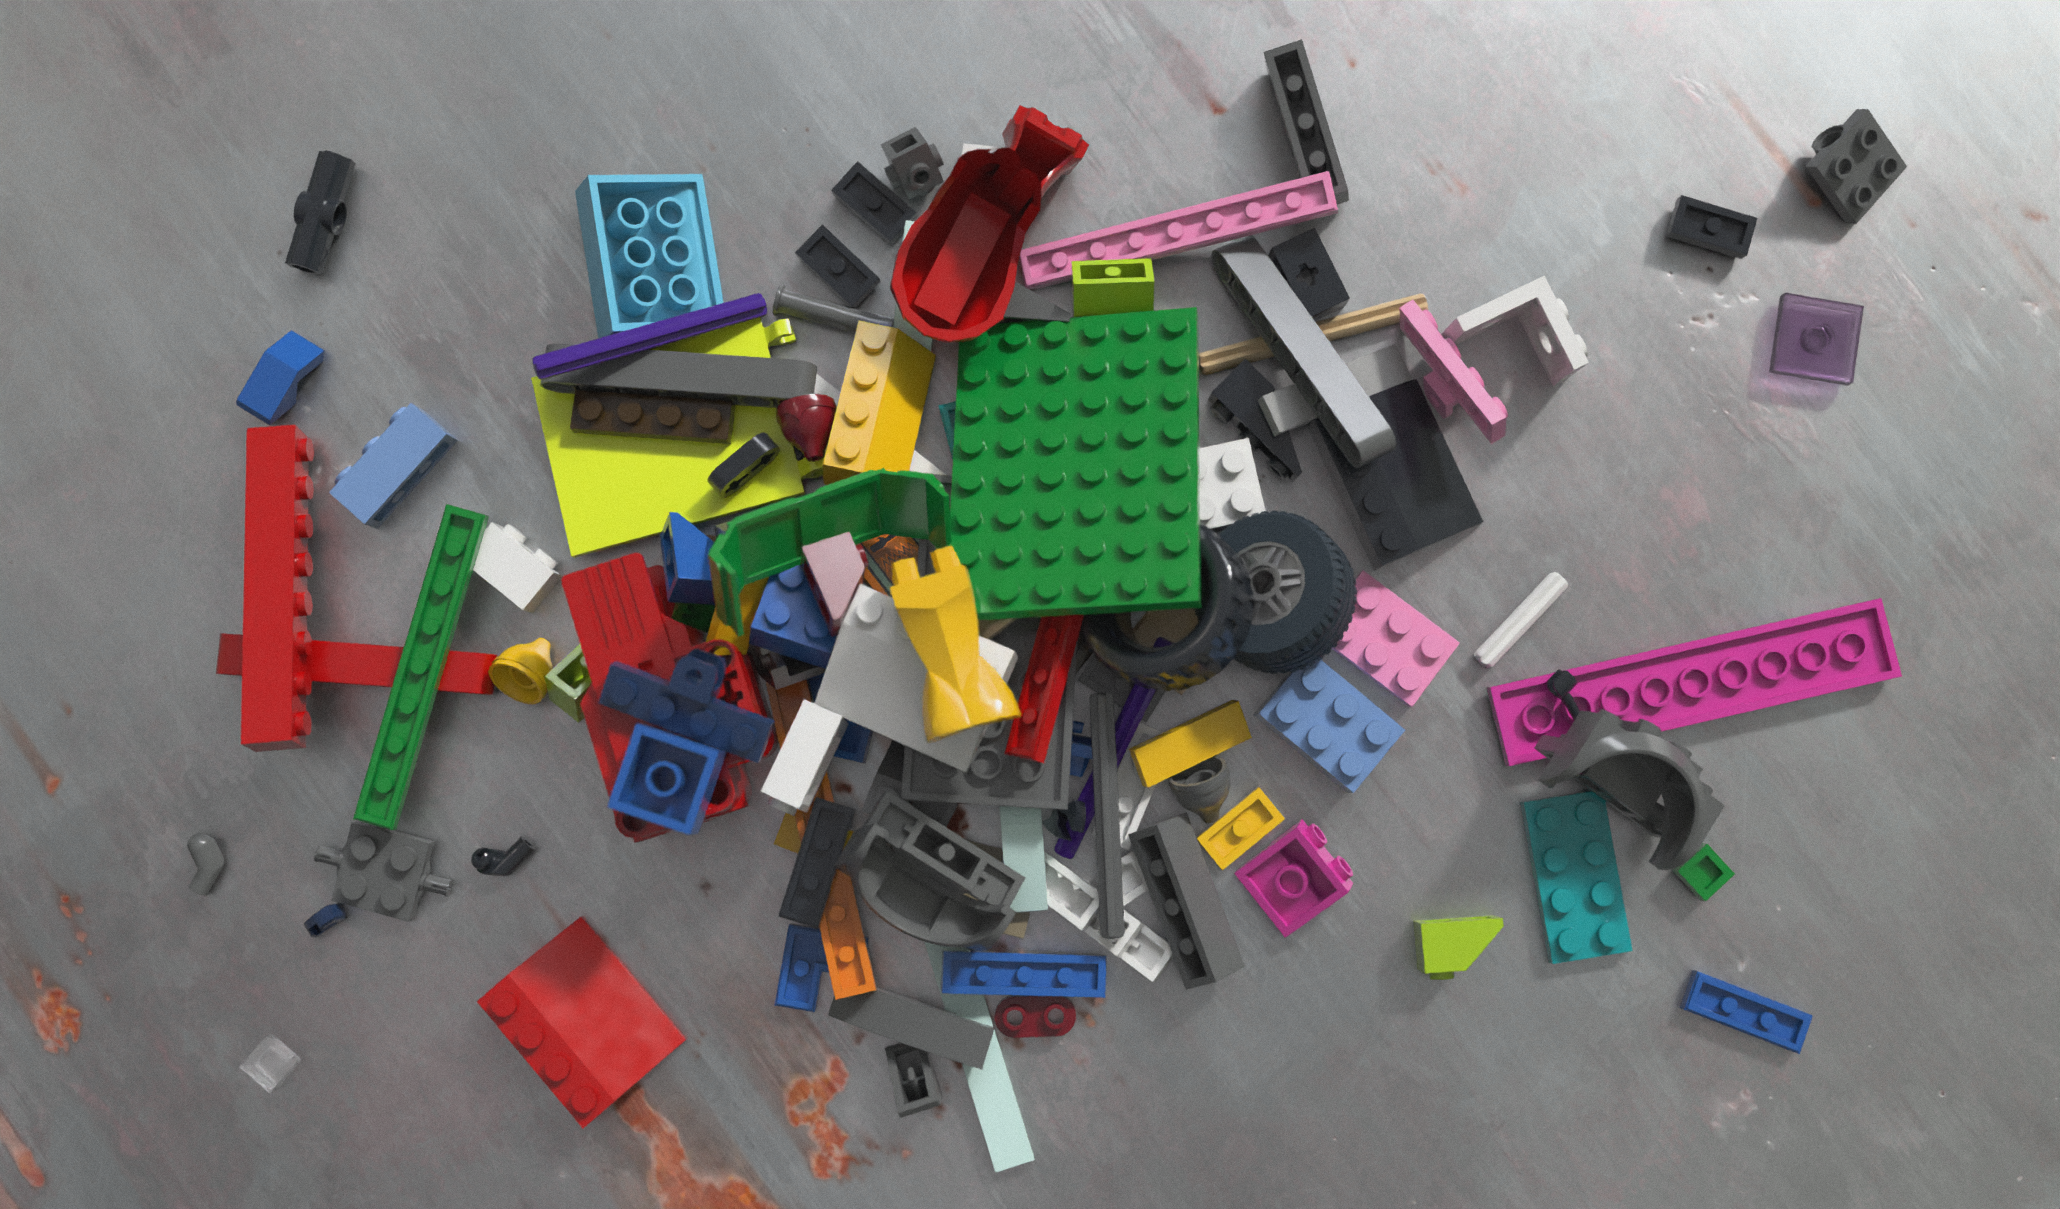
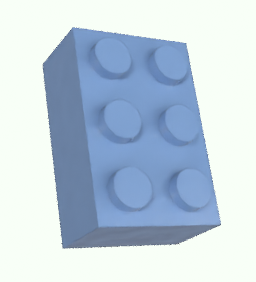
[1254,660,1405,793]

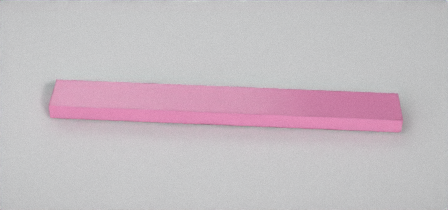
[1019,171,1338,291]

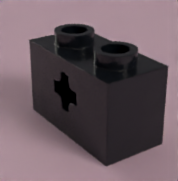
[1268,228,1350,321]

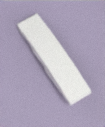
[1044,851,1174,983]

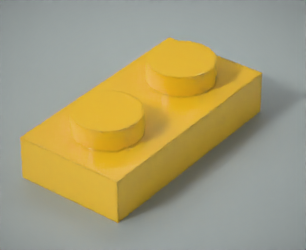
[1196,787,1285,870]

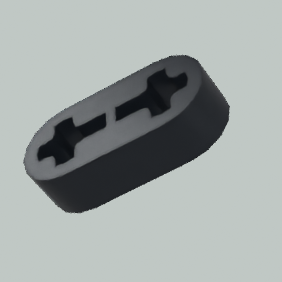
[707,432,780,498]

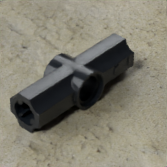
[285,150,356,275]

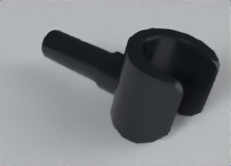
[1547,669,1580,721]

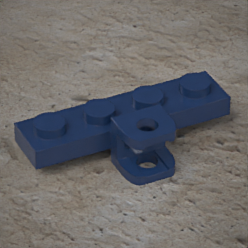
[598,648,775,763]

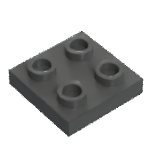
[1805,109,1907,224]

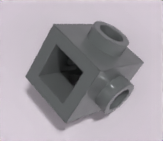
[881,127,944,200]

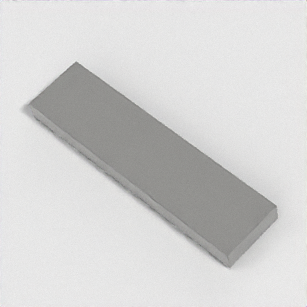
[1258,344,1412,437]

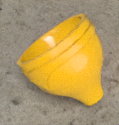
[489,638,553,704]

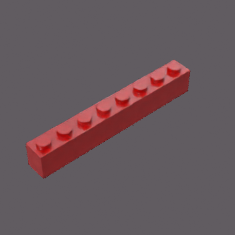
[241,424,314,752]

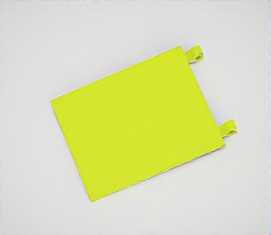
[531,317,824,558]

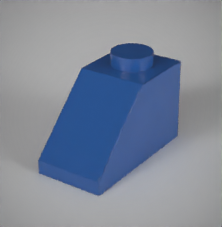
[660,512,715,605]

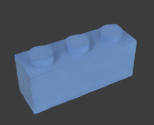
[329,403,458,529]

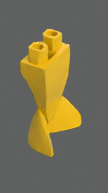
[890,546,1021,744]

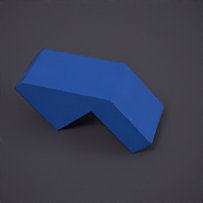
[236,330,324,425]

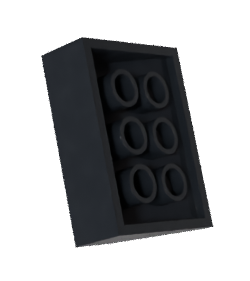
[1307,378,1483,571]

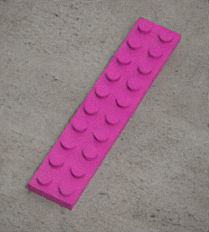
[1487,598,1902,766]

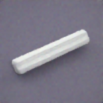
[1474,572,1568,668]

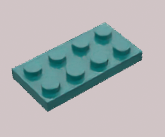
[1520,791,1633,964]

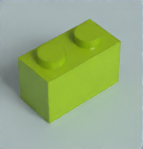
[1071,258,1155,317]

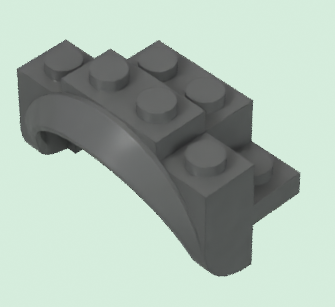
[1534,710,1725,870]
[834,791,1026,952]

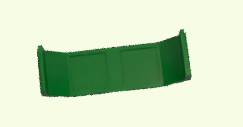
[708,468,951,637]

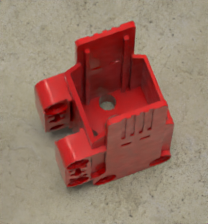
[561,552,779,843]

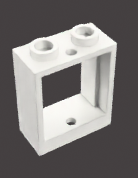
[761,699,848,816]

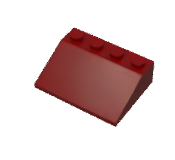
[476,916,687,1128]

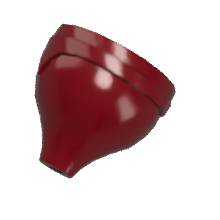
[776,394,837,462]

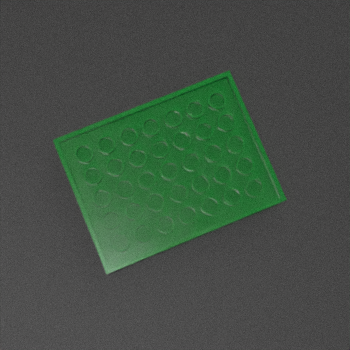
[948,307,1201,620]

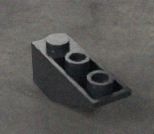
[1208,359,1302,482]

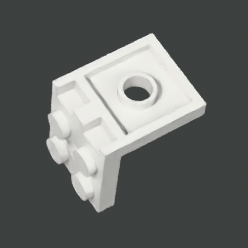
[1441,276,1589,386]

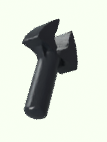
[1042,799,1086,841]

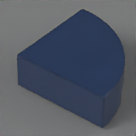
[304,903,348,938]

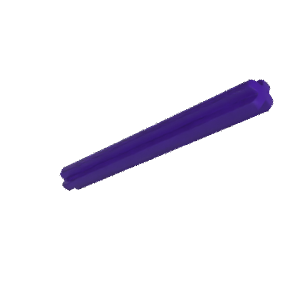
[532,293,767,380]
[1054,637,1174,859]

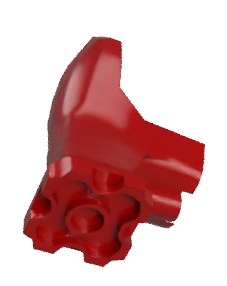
[890,105,1089,343]

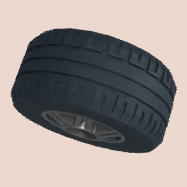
[1195,511,1357,674]

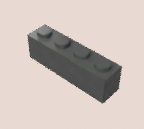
[1263,39,1349,205]
[1128,812,1245,990]

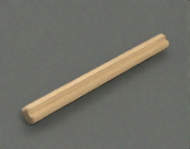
[1199,293,1428,375]

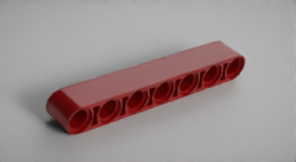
[216,633,498,695]

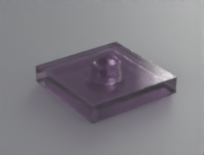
[1769,293,1864,386]

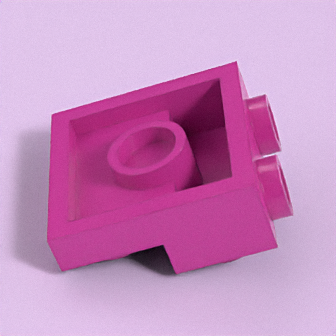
[1234,819,1353,938]

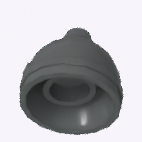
[1168,755,1230,823]

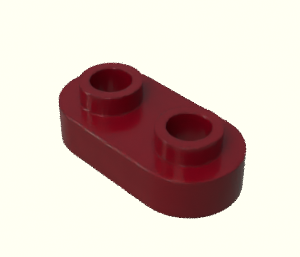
[995,995,1076,1038]

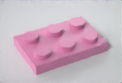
[1331,570,1460,707]

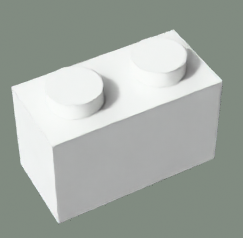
[473,522,563,613]

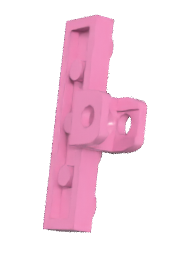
[1399,300,1508,444]

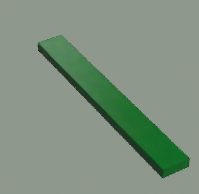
[353,504,489,830]

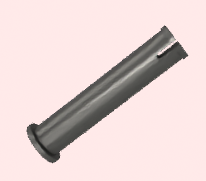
[773,284,894,333]

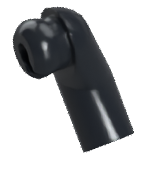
[471,836,536,876]

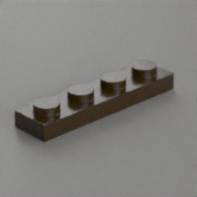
[570,390,736,444]

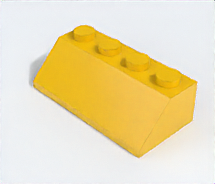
[823,320,936,485]

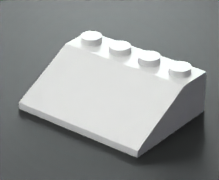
[814,584,1018,773]

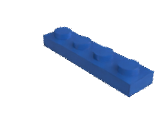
[941,951,1106,998]

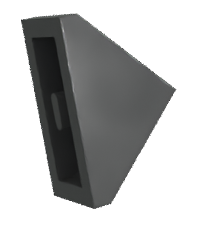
[885,1043,943,1118]

